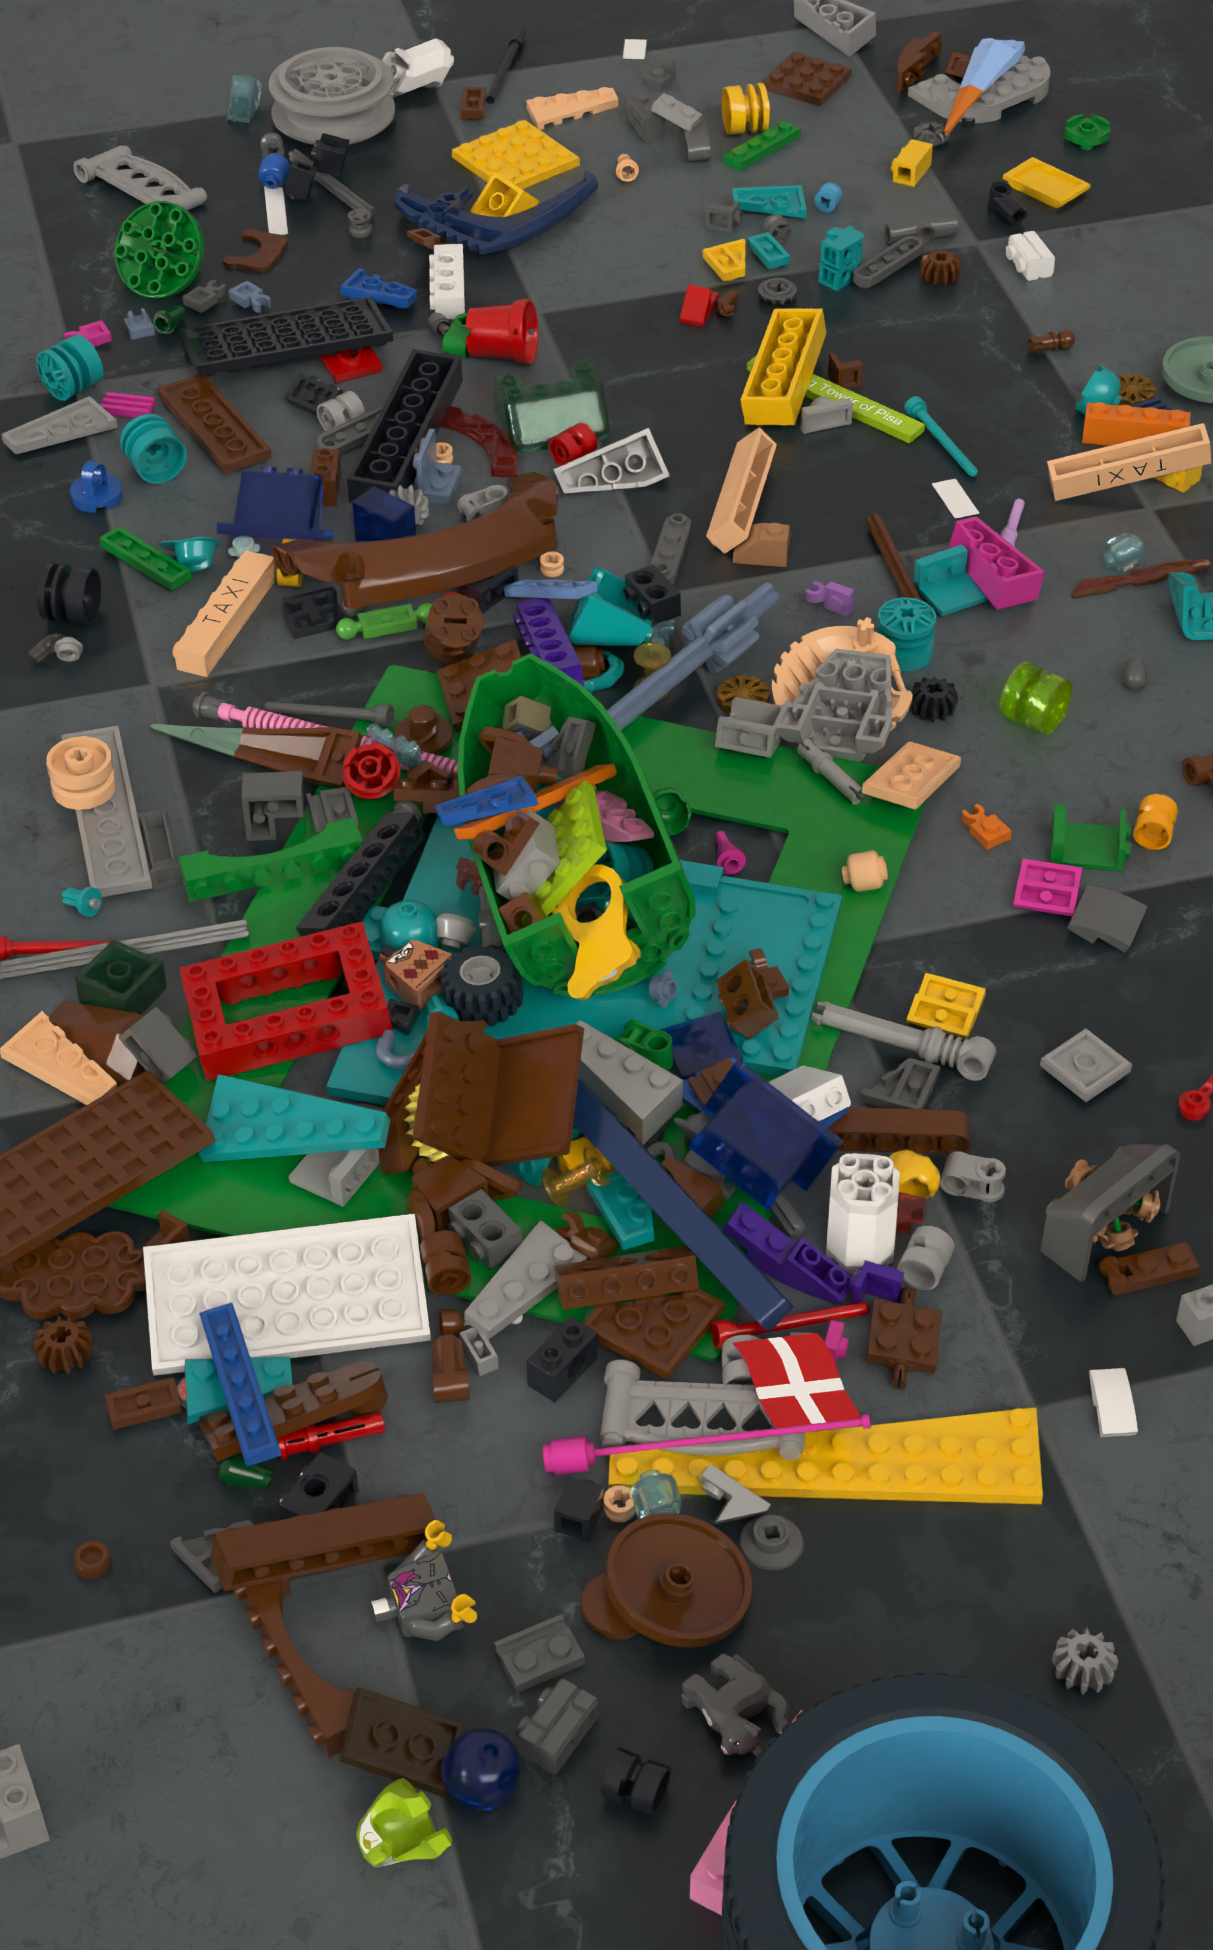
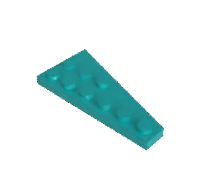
[199,1074,390,1162]

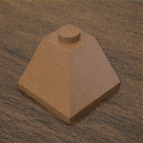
[733,523,791,567]

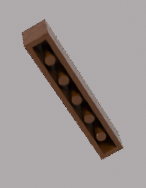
[210,1492,436,1591]

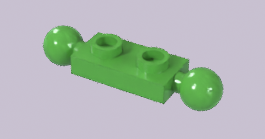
[336,603,433,640]

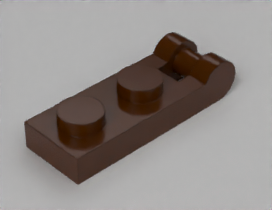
[1098,1242,1200,1295]

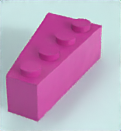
[949,517,1045,610]

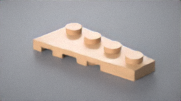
[526,87,618,130]
[0,1011,118,1105]

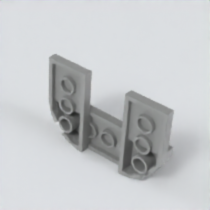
[908,55,1050,123]

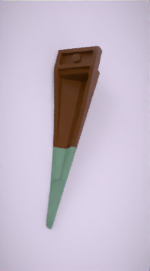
[150,724,363,788]

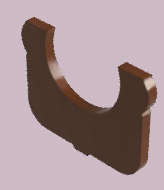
[223,228,288,272]

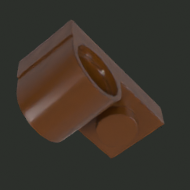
[473,810,540,876]

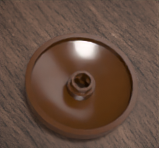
[604,1513,752,1648]

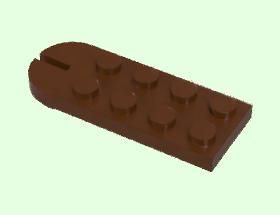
[199,1362,388,1462]

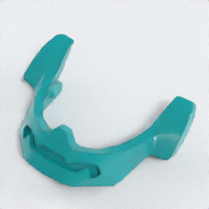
[571,643,624,693]

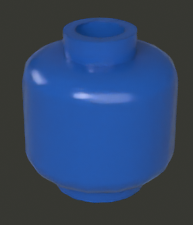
[258,153,290,189]

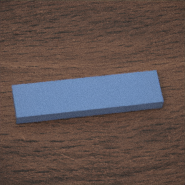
[504,579,598,599]

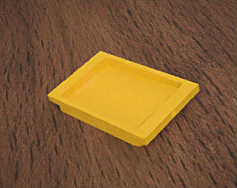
[1003,157,1091,208]

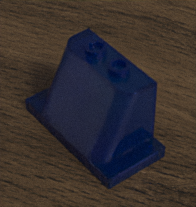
[217,466,334,542]
[689,1059,844,1209]

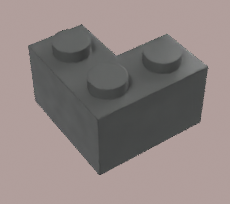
[242,771,304,841]

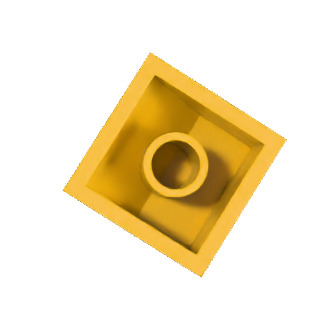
[470,171,540,217]

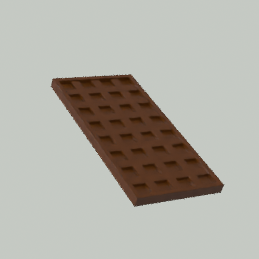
[0,1070,215,1270]

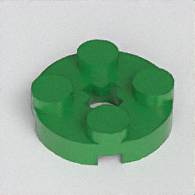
[1064,114,1111,150]

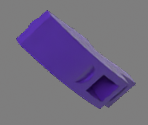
[722,1202,852,1304]

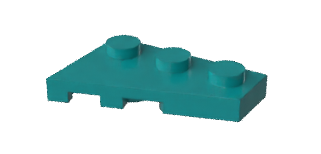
[732,185,807,219]
[586,1170,654,1250]
[184,1357,292,1424]

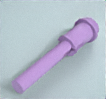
[1000,499,1025,547]

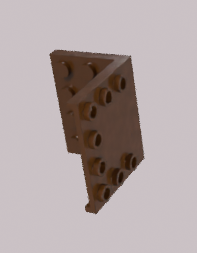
[412,1011,584,1167]

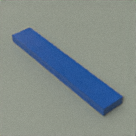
[199,1303,282,1467]

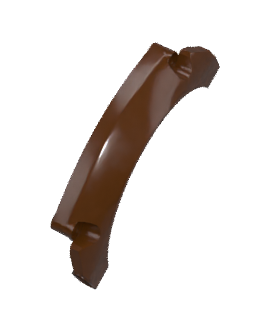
[272,472,559,609]

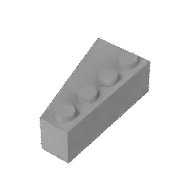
[794,0,876,57]

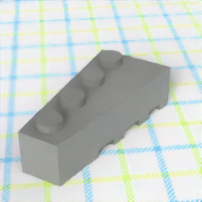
[576,1020,683,1145]

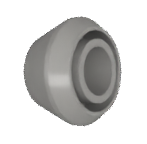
[435,913,477,950]

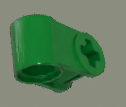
[442,313,470,358]
[613,1019,673,1071]

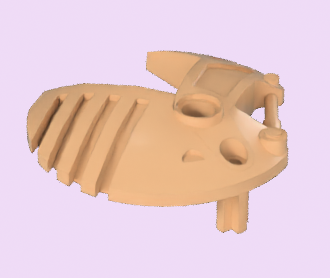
[772,617,913,730]

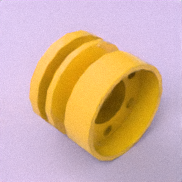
[721,83,770,135]

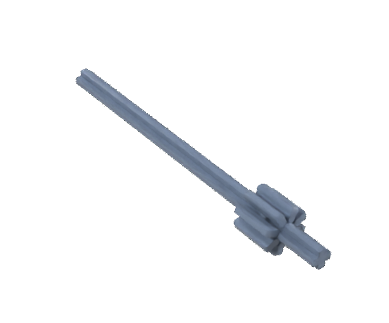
[607,583,780,730]

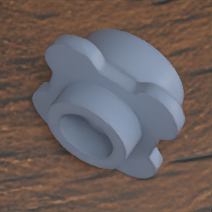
[649,970,677,1008]

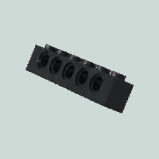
[296,813,425,937]

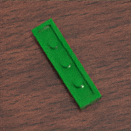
[723,120,801,171]
[99,526,192,591]

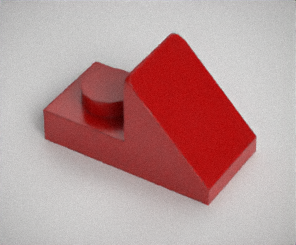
[680,285,719,327]

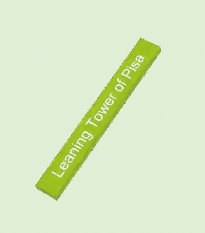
[747,355,925,444]

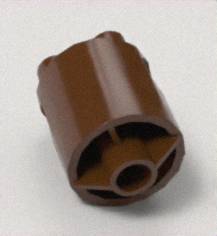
[423,594,484,665]

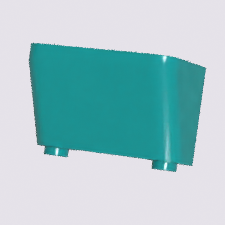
[567,565,654,646]
[1169,572,1213,640]

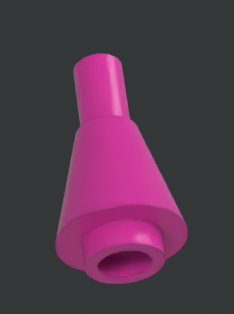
[714,831,746,874]

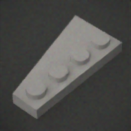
[2,396,118,454]
[464,1220,588,1340]

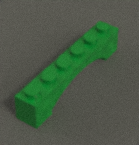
[178,817,363,903]

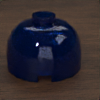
[441,1728,521,1811]

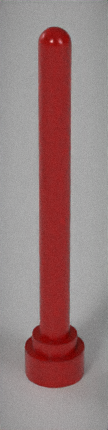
[0,936,120,960]
[710,1302,870,1349]

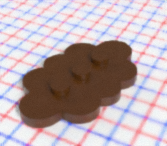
[0,1231,146,1320]

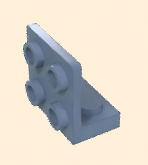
[413,429,462,505]

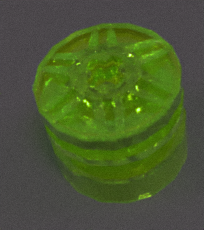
[999,661,1073,735]

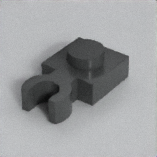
[183,280,226,313]

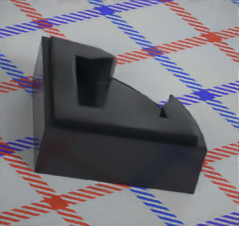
[388,999,420,1036]

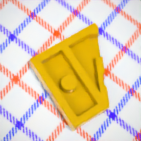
[702,239,745,282]

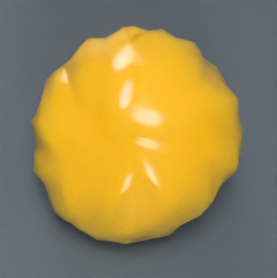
[888,1149,940,1202]

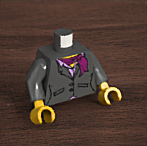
[371,1520,477,1641]

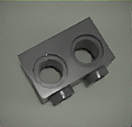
[448,1189,522,1270]

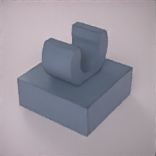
[124,308,155,340]

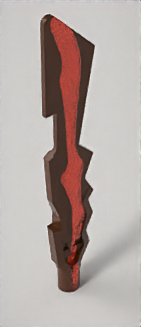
[1071,558,1210,598]

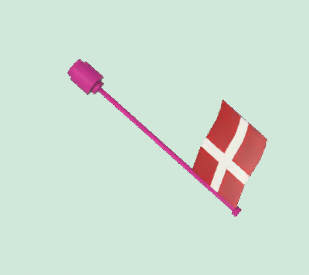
[543,1333,871,1476]

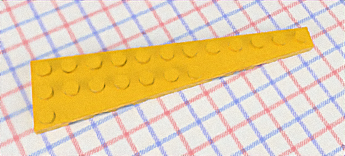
[608,1407,1043,1504]

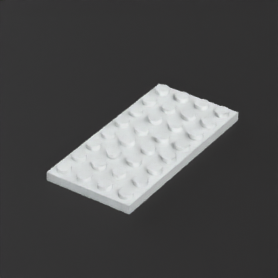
[143,1214,431,1376]

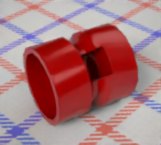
[549,422,598,466]

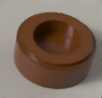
[73,1540,112,1579]

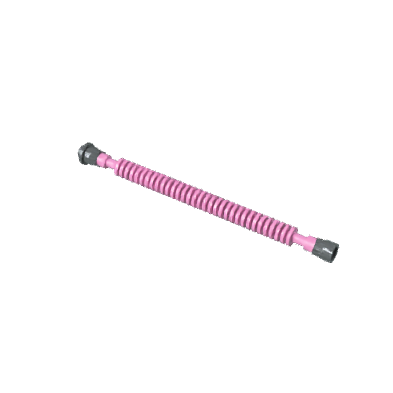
[192,692,458,783]

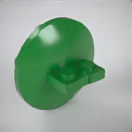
[114,201,204,298]

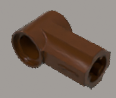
[432,1334,470,1403]

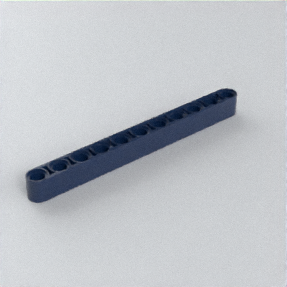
[573,1078,794,1332]

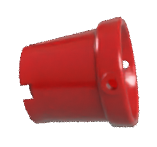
[466,298,538,365]

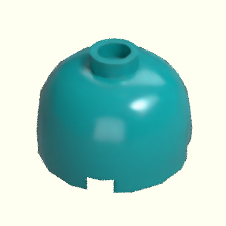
[1075,364,1123,414]
[378,900,440,951]

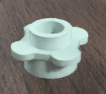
[228,536,260,559]

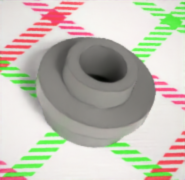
[54,637,83,662]

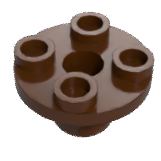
[395,705,453,756]

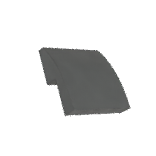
[1067,885,1148,953]

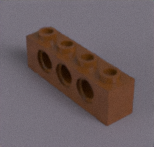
[554,1245,699,1310]

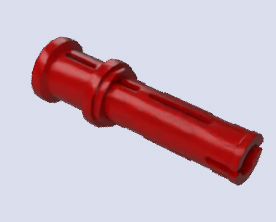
[277,1411,385,1461]

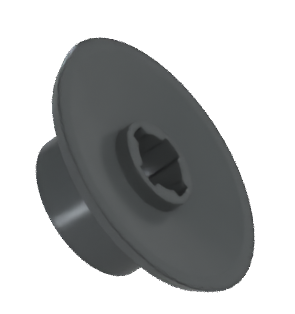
[738,1514,804,1571]

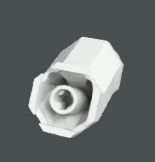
[382,38,454,98]
[826,1153,900,1275]

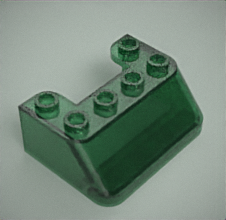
[493,361,610,453]

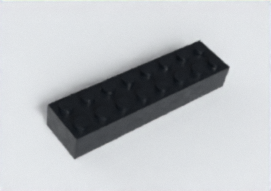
[347,349,463,509]

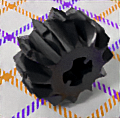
[910,676,958,723]

